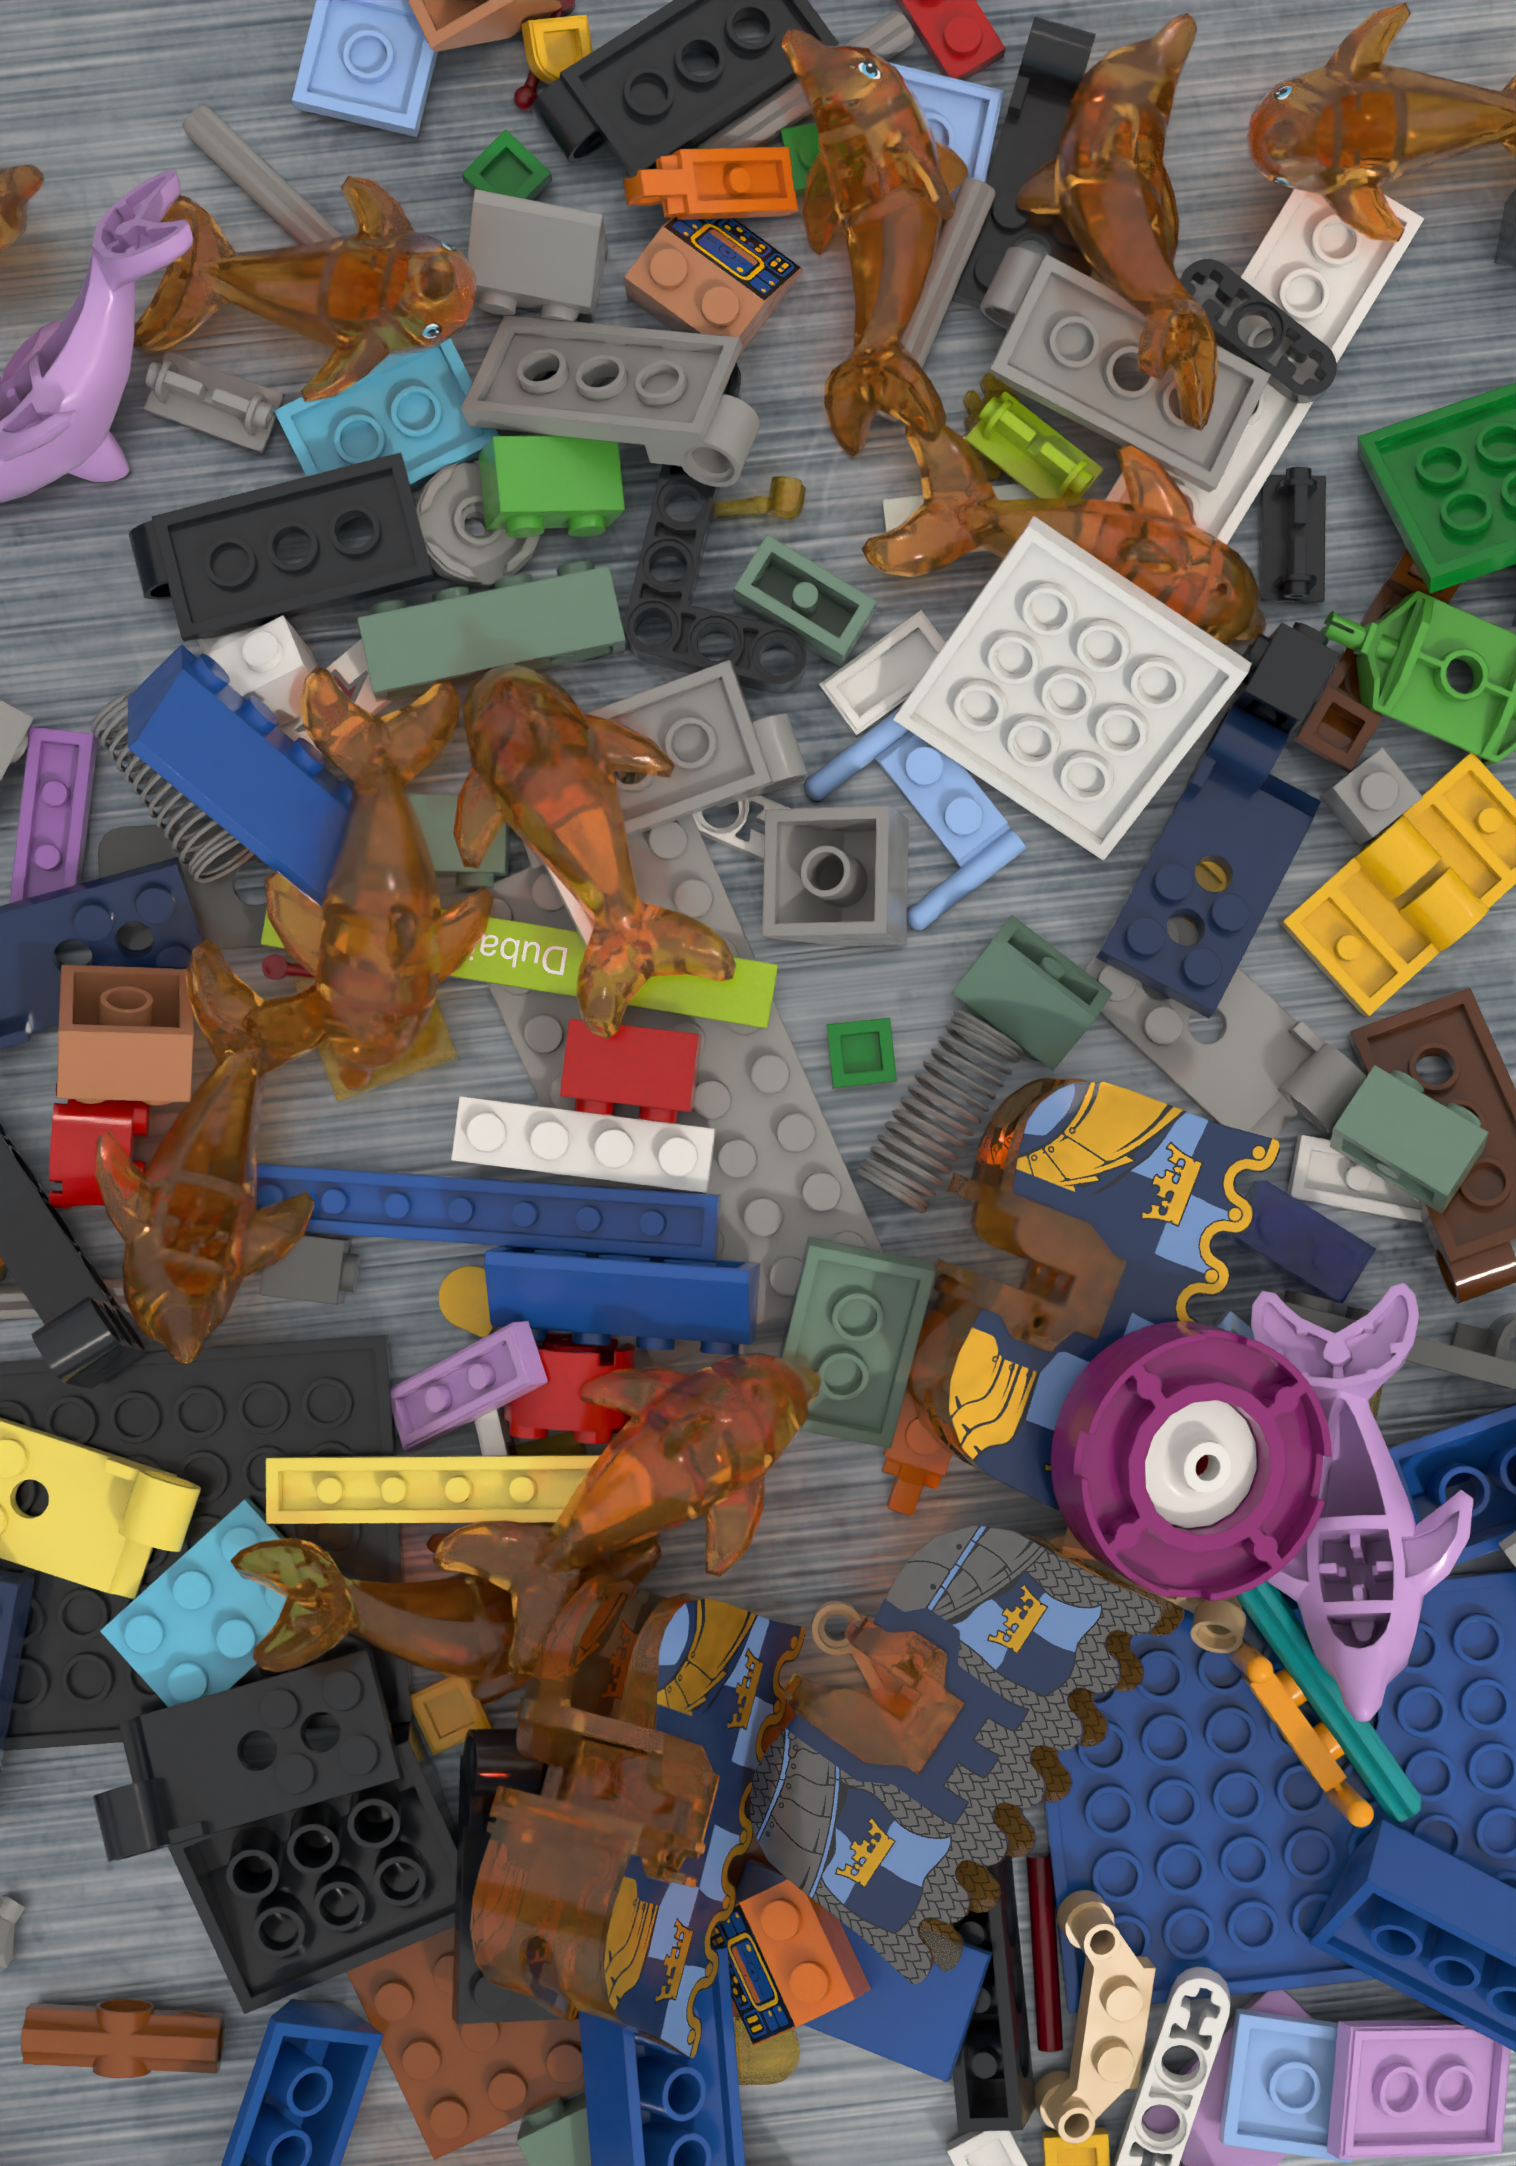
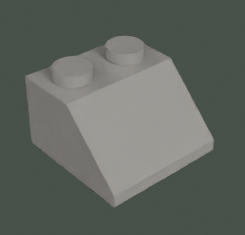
[465,189,608,324]
[762,805,909,946]

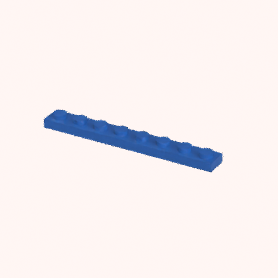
[206,1160,721,1261]

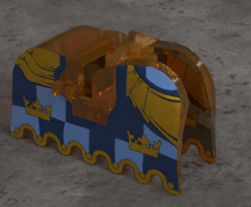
[909,1076,1280,1514]
[470,1574,805,2058]

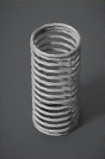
[91,686,254,883]
[856,1010,1024,1213]

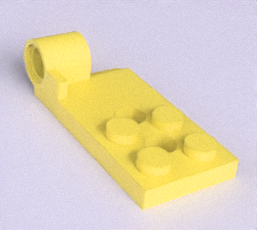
[0,1417,201,1599]

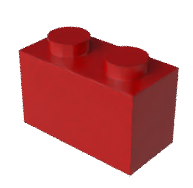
[560,1018,702,1124]

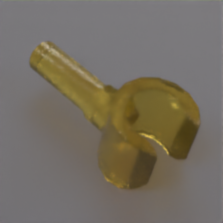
[715,476,806,519]

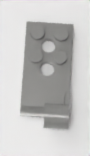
[979,247,1271,492]
[461,315,760,487]
[492,660,809,870]
[1084,916,1366,1139]

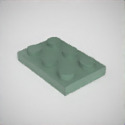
[765,1237,936,1448]

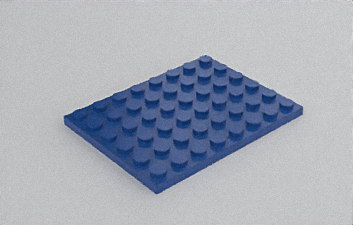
[1043,1568,1516,2014]

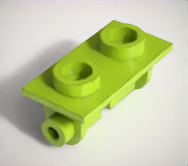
[965,391,1104,519]

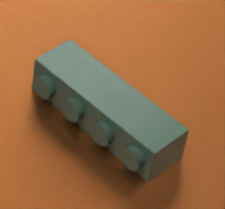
[357,561,626,702]

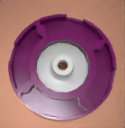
[1051,1321,1332,1601]

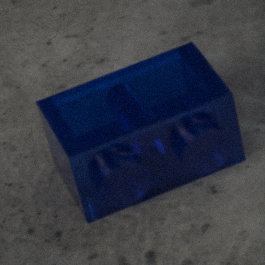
[1221,1180,1376,1304]

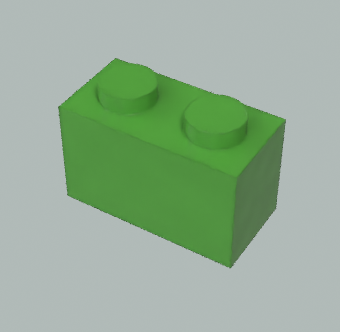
[478,436,625,538]

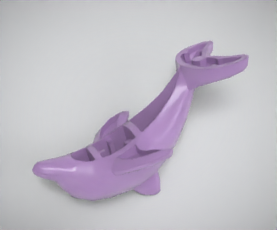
[0,169,193,503]
[1251,1283,1473,1722]

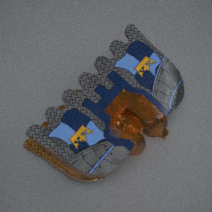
[750,1525,1184,1985]

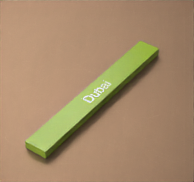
[261,881,778,1029]

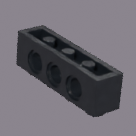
[952,1853,1036,2132]

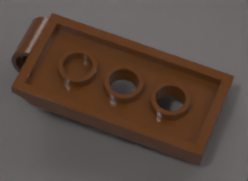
[1349,988,1516,1304]

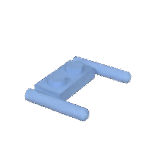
[804,707,1026,930]

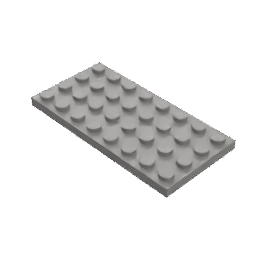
[452,815,884,1369]

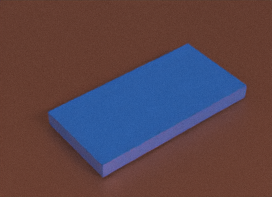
[735,1859,992,2082]

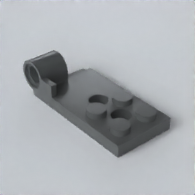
[1283,1290,1516,1390]

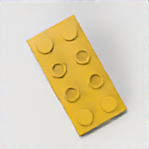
[1279,753,1516,1018]

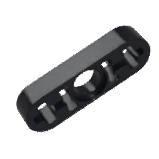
[1175,259,1337,403]

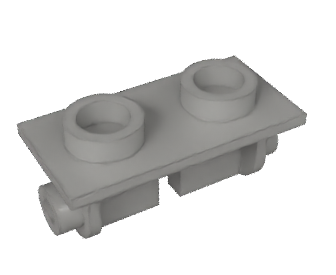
[144,351,285,454]

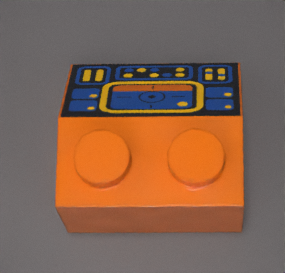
[711,1879,871,2046]

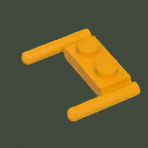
[1227,1640,1374,1827]

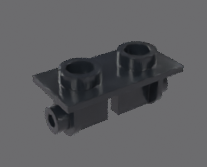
[1261,467,1326,602]

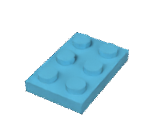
[274,327,499,524]
[100,1497,334,1707]

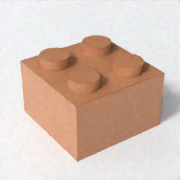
[57,965,194,1105]

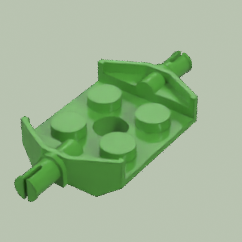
[1321,591,1516,766]

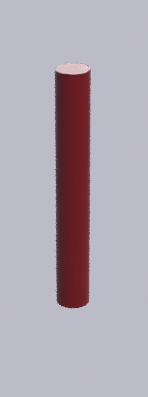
[1026,1853,1063,2052]

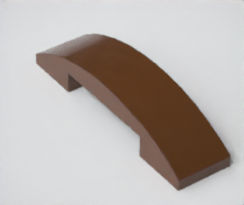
[1294,548,1461,773]

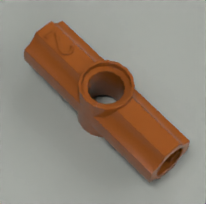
[21,1999,225,2078]

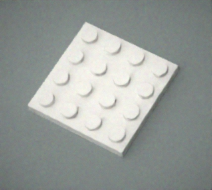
[893,516,1252,861]

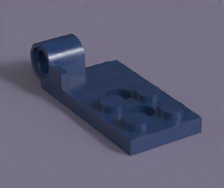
[1096,703,1321,1019]
[0,857,217,1049]

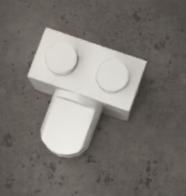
[197,615,332,728]

